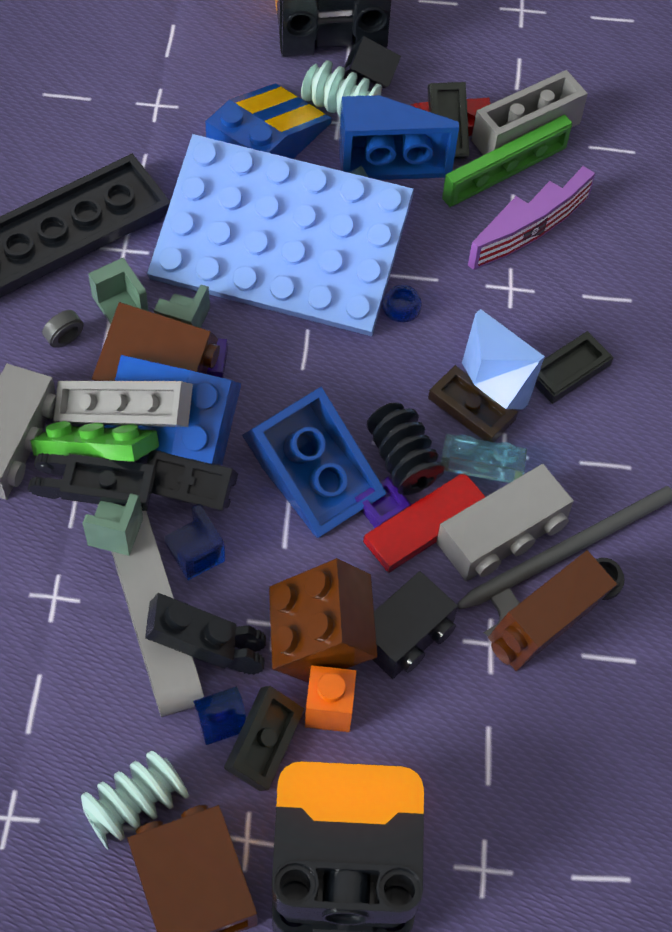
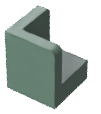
[88,257,149,324]
[154,285,210,328]
[82,493,143,556]

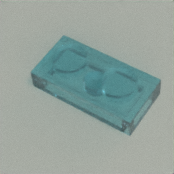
[441,434,527,483]

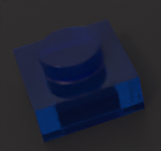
[193,686,246,745]

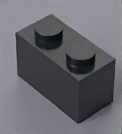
[372,571,458,679]

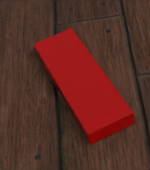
[363,472,486,573]

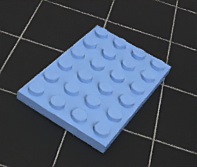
[147,134,413,336]

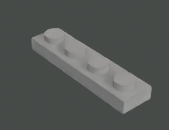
[53,381,193,427]

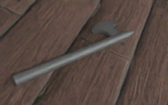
[457,486,672,636]

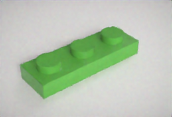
[30,421,159,462]

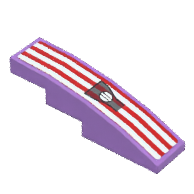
[468,166,595,270]

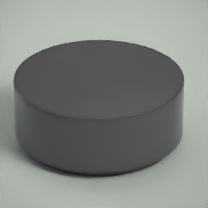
[42,310,84,348]

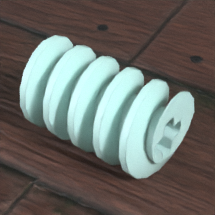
[301,60,382,118]
[81,751,189,850]

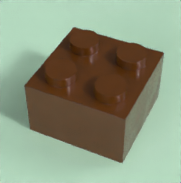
[269,558,377,683]

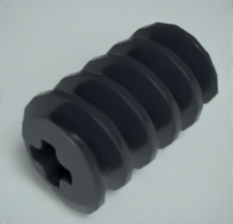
[366,403,445,495]

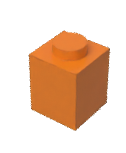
[305,665,357,732]

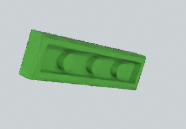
[442,114,572,207]

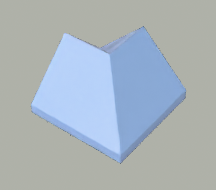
[462,309,545,410]

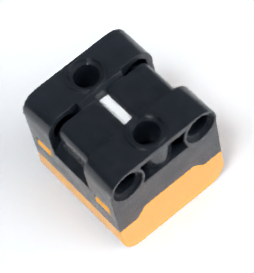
[275,0,391,57]
[272,761,424,932]

